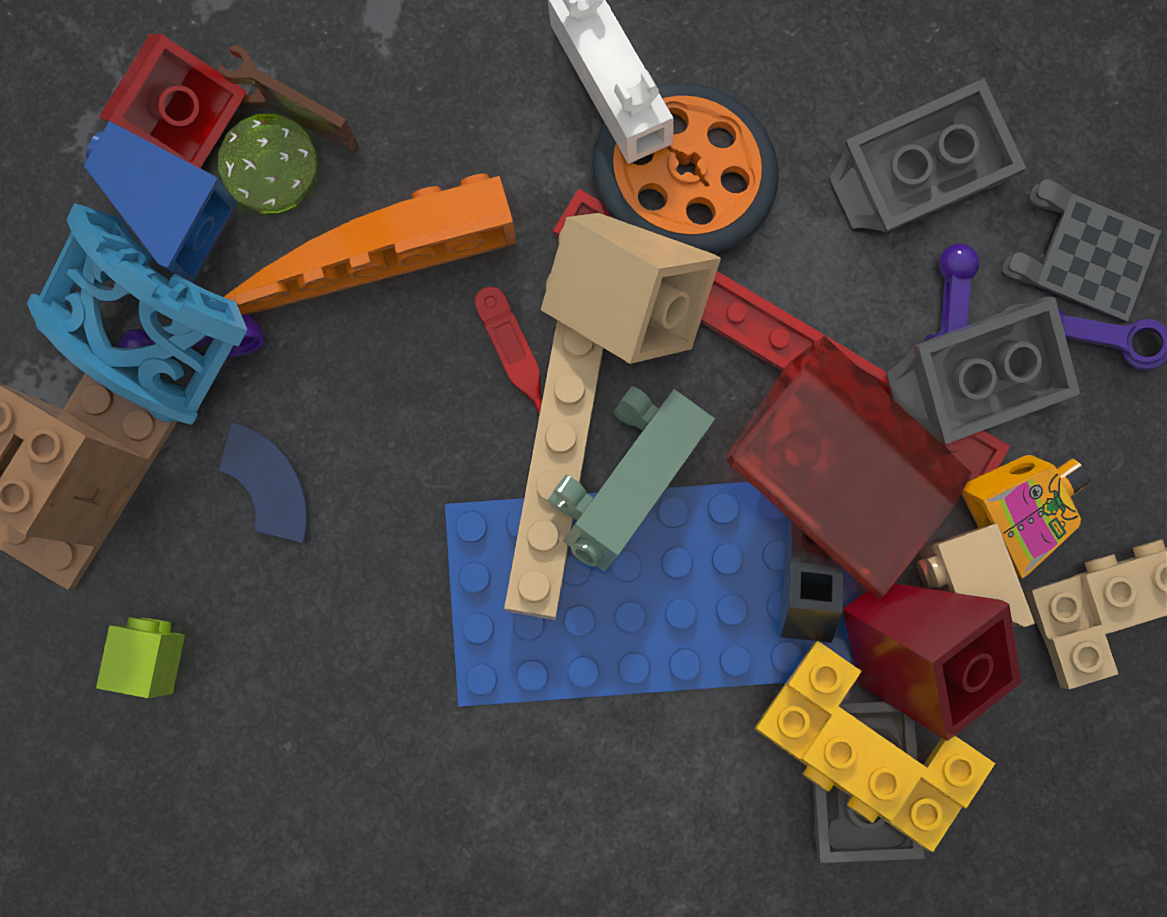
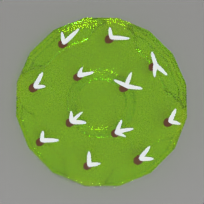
[218,114,318,213]

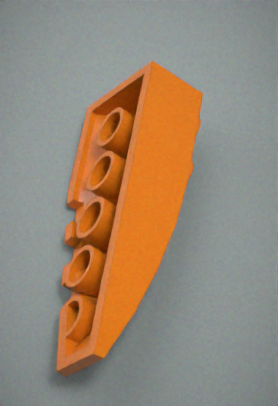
[224,174,517,315]

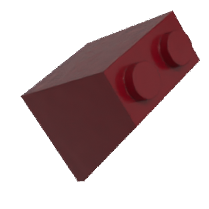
[843,582,1021,741]

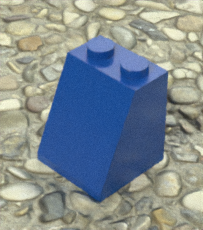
[84,121,238,283]

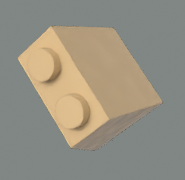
[541,213,721,364]

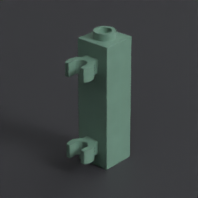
[547,386,715,572]

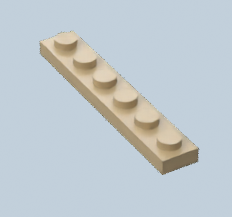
[504,320,604,620]

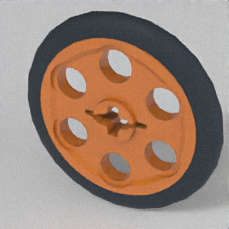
[592,82,779,254]

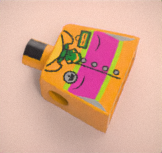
[958,455,1090,578]

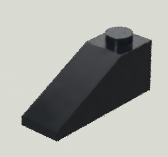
[780,474,845,643]

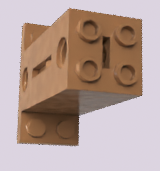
[0,374,178,590]

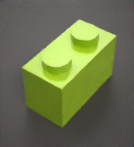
[96,617,185,698]

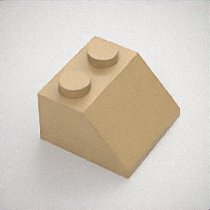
[916,524,1035,627]

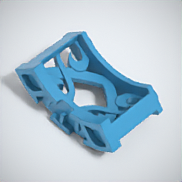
[27,203,247,425]

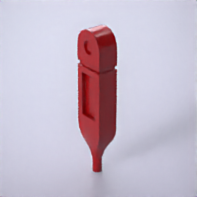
[475,286,542,414]

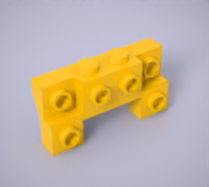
[754,641,995,852]

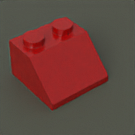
[98,34,247,168]

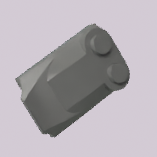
[829,78,1026,232]
[885,297,1080,444]
[813,678,925,863]

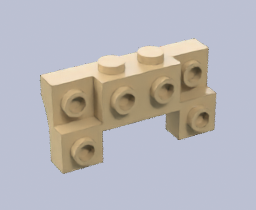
[1024,539,1167,689]

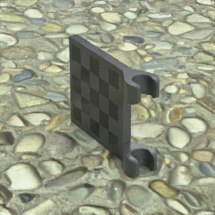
[1002,179,1162,323]

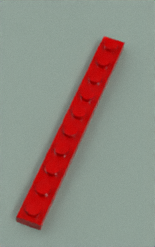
[553,189,1011,482]

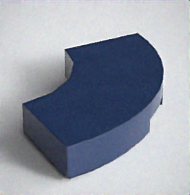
[219,421,309,544]

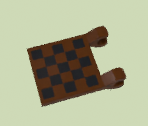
[218,45,359,155]

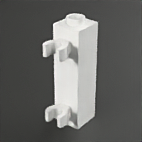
[548,0,673,164]

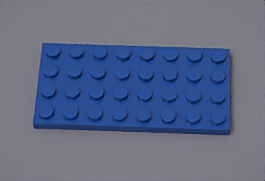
[445,475,857,707]

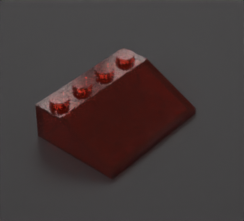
[725,336,972,599]

